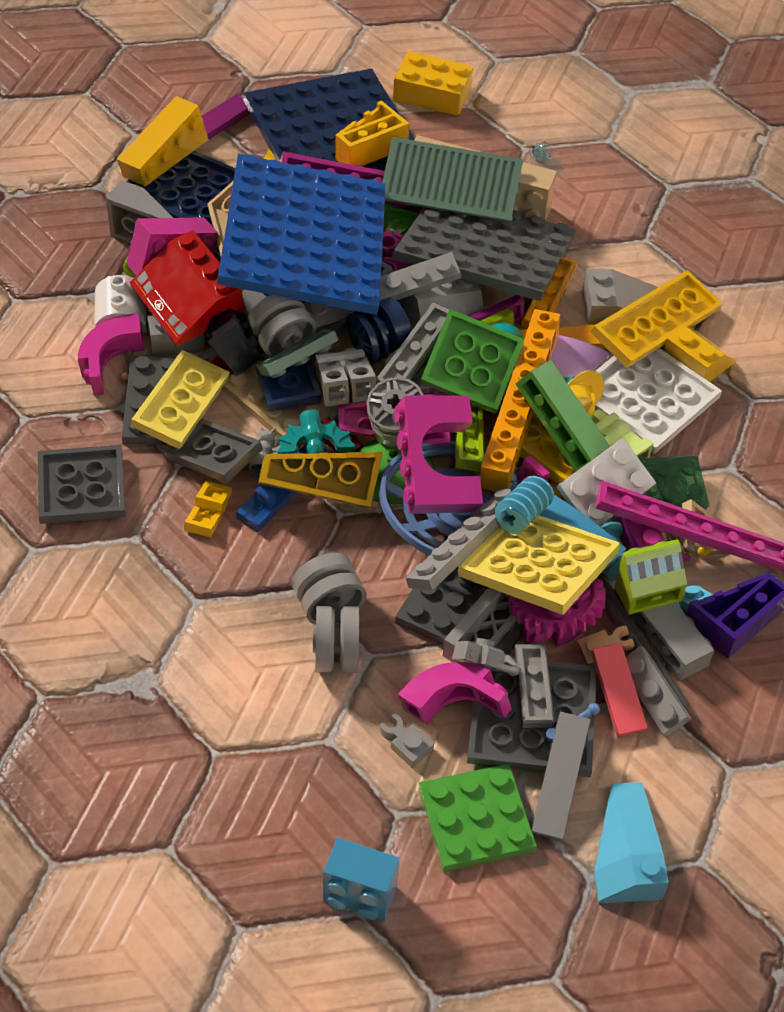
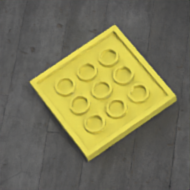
[458,515,620,615]

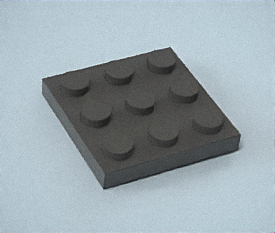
[38,445,126,524]

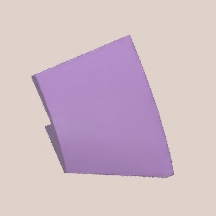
[551,335,609,377]

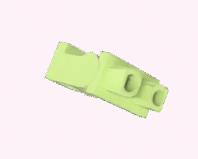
[591,409,654,464]

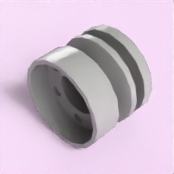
[366,377,424,449]

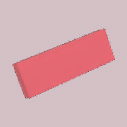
[591,643,648,737]

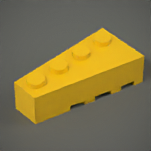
[117,96,208,186]
[258,452,383,508]

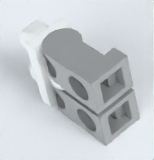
[316,348,376,407]

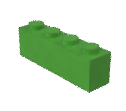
[515,360,610,472]

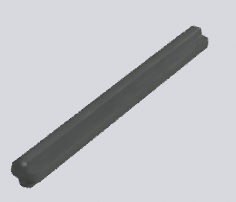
[597,573,689,711]

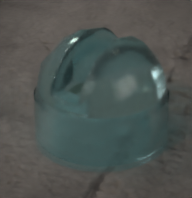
[531,141,551,161]

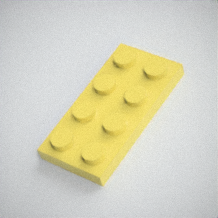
[131,350,230,449]

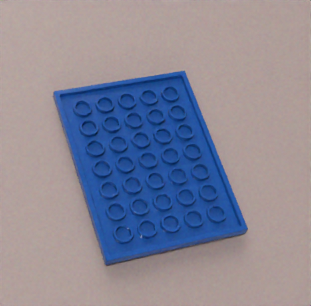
[217,154,386,315]

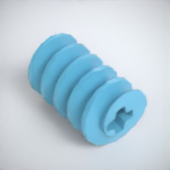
[495,476,554,535]

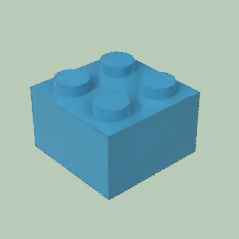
[323,837,400,921]

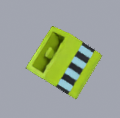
[615,539,687,615]

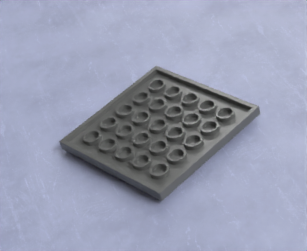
[393,207,576,301]

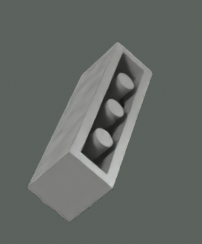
[614,587,714,681]

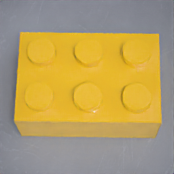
[393,51,473,116]

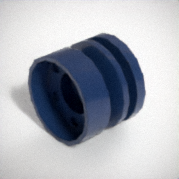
[346,296,412,365]

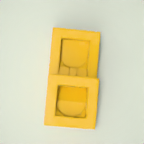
[184,481,232,538]

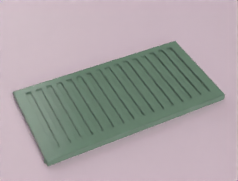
[382,137,523,222]

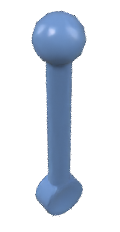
[546,703,600,742]

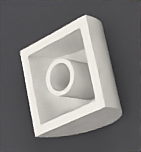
[94,275,147,333]

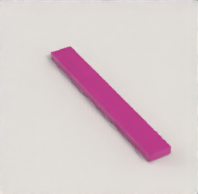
[595,481,784,572]

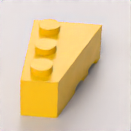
[336,101,409,166]

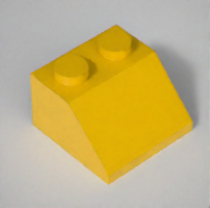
[664,326,736,382]

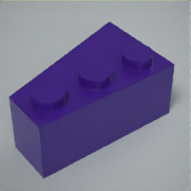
[686,572,784,658]

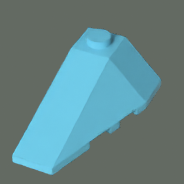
[594,782,669,904]

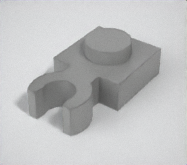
[380,713,435,768]

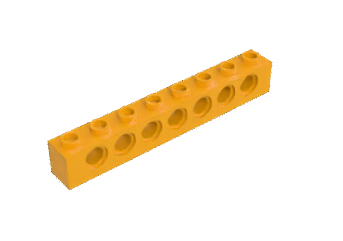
[481,309,560,492]

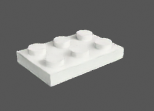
[556,438,656,526]

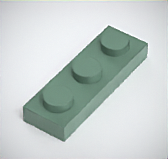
[257,329,338,378]

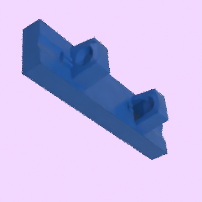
[236,443,309,532]

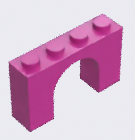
[394,396,483,514]

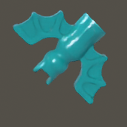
[277,410,355,454]

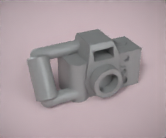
[452,638,520,676]

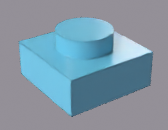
[677,585,713,613]

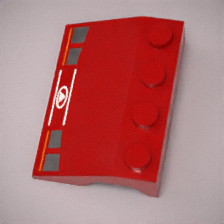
[130,230,247,347]

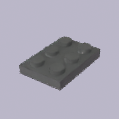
[166,419,263,483]

